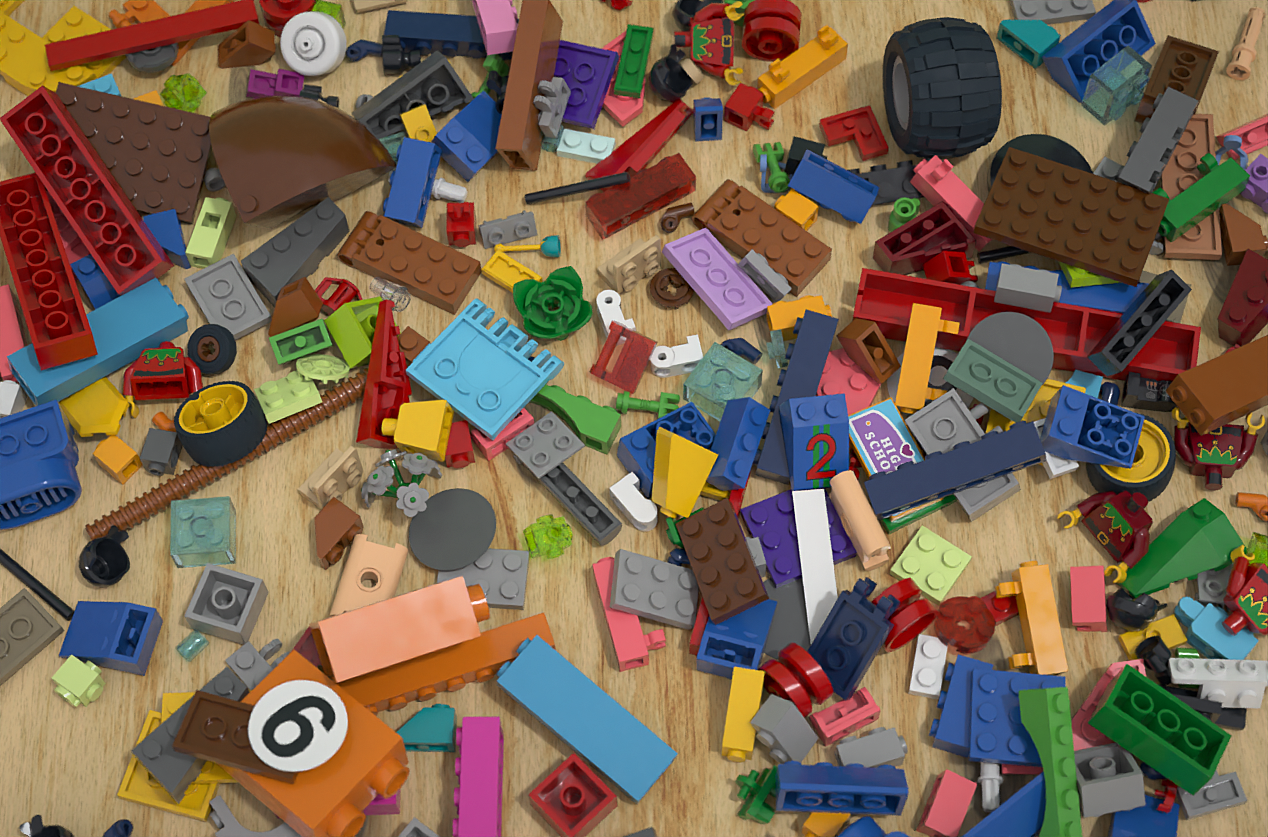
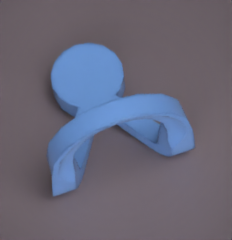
[1215,135,1248,170]
[760,154,793,193]

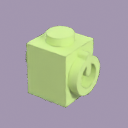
[52,654,106,707]

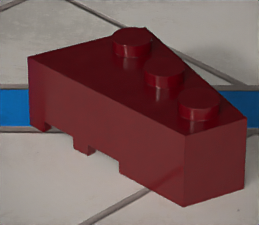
[873,201,976,275]
[1217,249,1268,347]

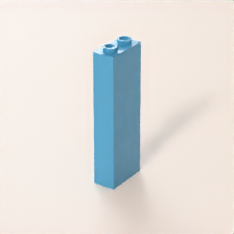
[7,278,189,406]
[496,635,678,804]

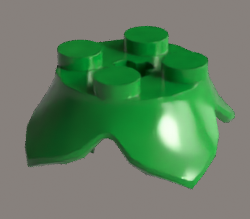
[513,266,592,341]

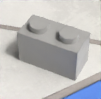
[750,694,818,764]

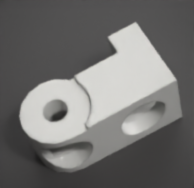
[596,290,636,348]
[650,334,704,378]
[609,472,658,532]

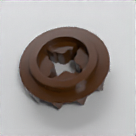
[650,268,694,309]

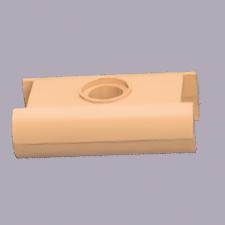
[828,470,891,571]
[329,534,408,617]

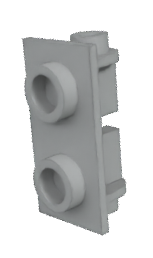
[478,210,538,249]

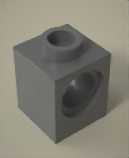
[140,428,183,476]

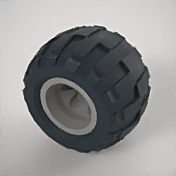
[882,17,1002,159]

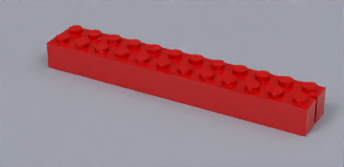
[852,268,1201,382]

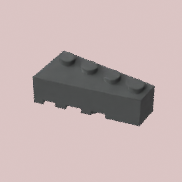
[351,51,474,139]
[1114,87,1198,194]
[241,197,350,308]
[131,667,250,804]

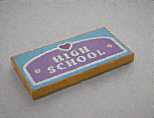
[848,397,944,522]

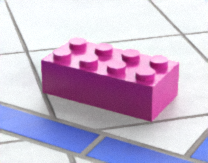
[453,717,504,837]

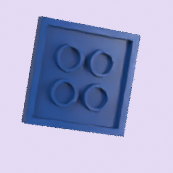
[969,668,1066,768]

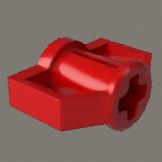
[315,277,363,316]

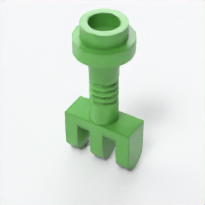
[471,54,510,98]
[753,142,790,193]
[615,391,680,419]

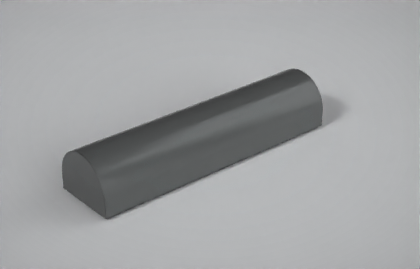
[524,462,622,546]

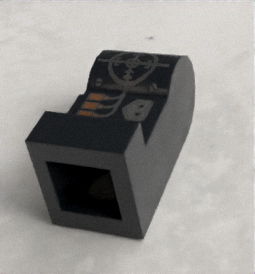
[1121,372,1177,412]

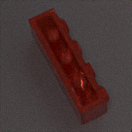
[585,153,696,240]

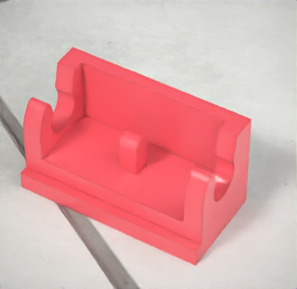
[470,408,534,461]
[1070,565,1107,632]
[809,687,880,747]
[916,769,977,837]

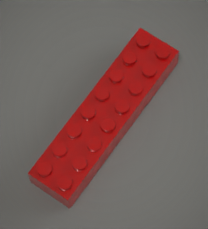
[0,85,174,295]
[0,172,98,370]

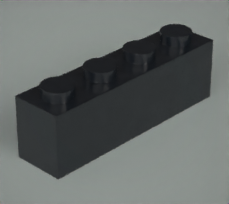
[1087,270,1192,376]

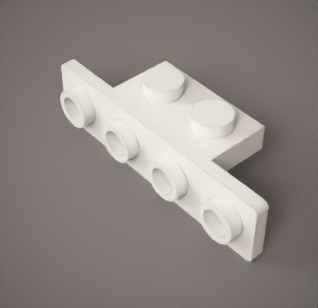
[1168,658,1268,708]

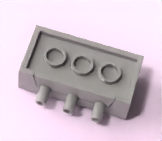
[905,388,1020,522]

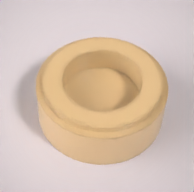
[681,58,705,84]

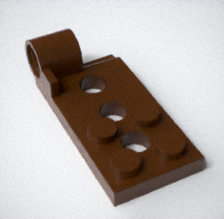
[1134,35,1219,124]

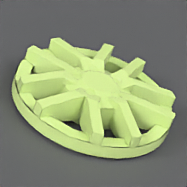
[296,354,350,384]

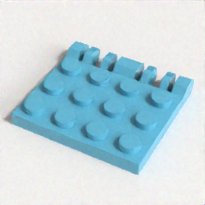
[406,298,564,440]

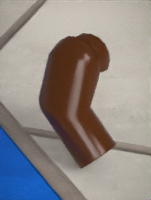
[661,202,695,233]

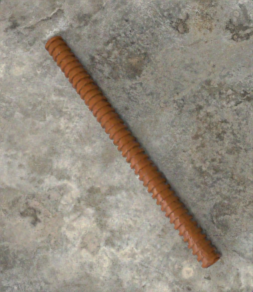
[85,368,368,540]

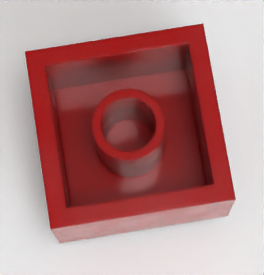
[528,753,618,837]

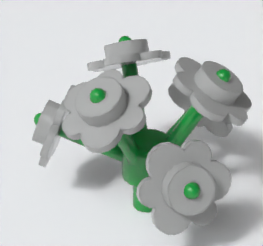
[361,449,442,517]

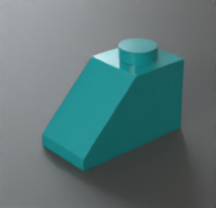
[997,20,1061,69]
[396,704,457,752]

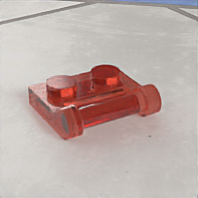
[589,320,658,394]

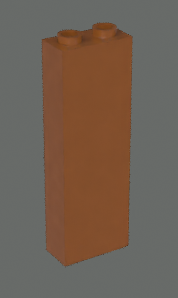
[496,0,563,170]
[1166,335,1268,436]

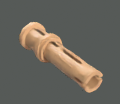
[1226,7,1266,80]

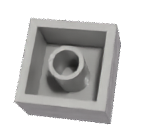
[184,563,269,645]
[1074,743,1145,818]

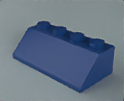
[1042,0,1156,103]
[776,761,909,816]
[962,771,1046,837]

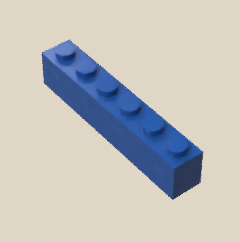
[985,261,1149,314]

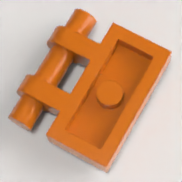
[108,0,170,28]

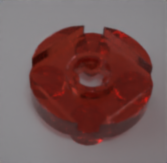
[934,596,995,654]

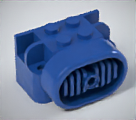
[0,399,82,530]

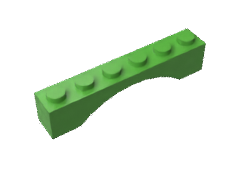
[529,384,621,455]
[1018,687,1082,837]

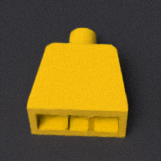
[382,400,454,462]

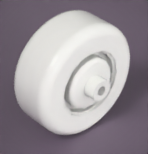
[280,11,347,76]

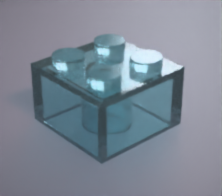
[1081,46,1152,126]
[683,342,763,421]
[170,496,236,568]

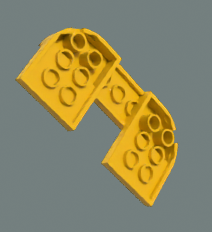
[0,0,126,96]

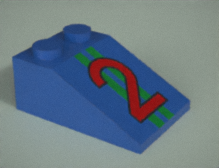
[779,393,849,491]

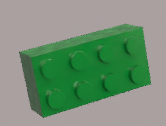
[1088,664,1232,796]

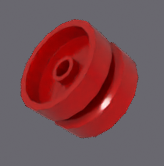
[259,0,321,38]
[742,0,802,62]
[871,578,939,652]
[758,643,834,718]

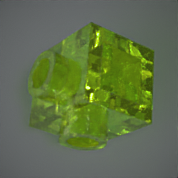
[160,73,207,112]
[523,514,573,559]

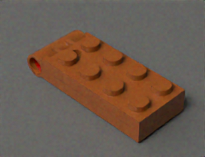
[691,179,832,297]
[337,211,482,315]

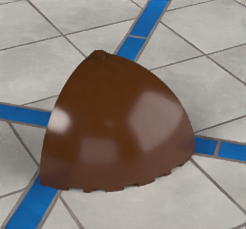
[209,95,397,228]

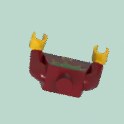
[1172,407,1265,491]
[1057,491,1153,584]

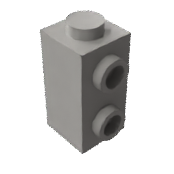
[994,263,1062,312]
[834,727,908,768]

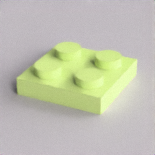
[254,370,322,424]
[890,525,972,606]

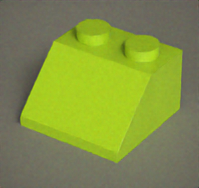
[324,296,401,369]

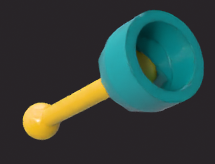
[494,235,561,257]

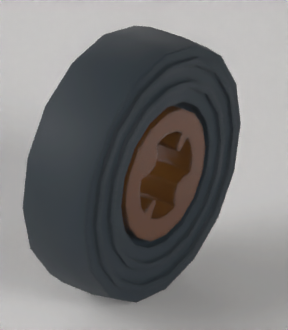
[187,324,237,374]

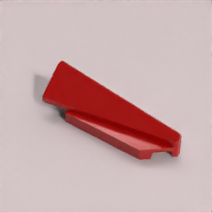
[585,100,693,195]

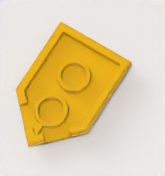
[59,376,129,437]

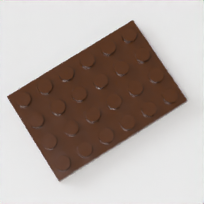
[34,82,212,224]
[973,147,1169,287]

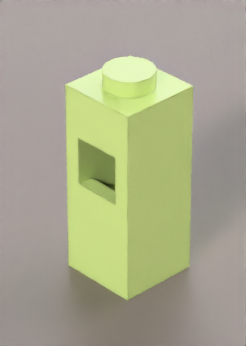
[185,197,237,269]

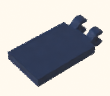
[807,577,900,700]

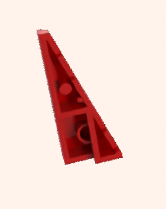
[356,299,412,449]

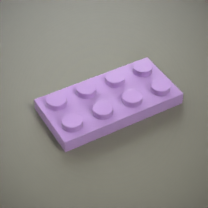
[662,228,772,330]

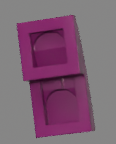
[246,69,304,98]

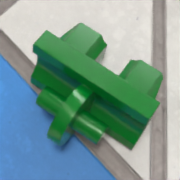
[735,765,777,824]

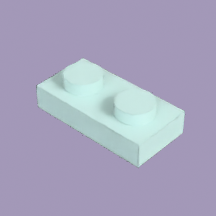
[557,128,615,164]

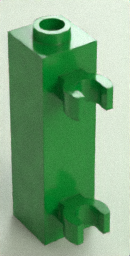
[1153,153,1250,243]

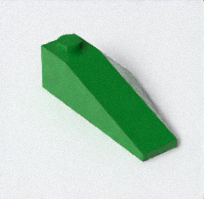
[1116,498,1248,599]

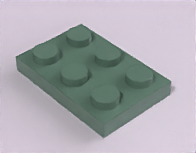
[943,339,1043,423]

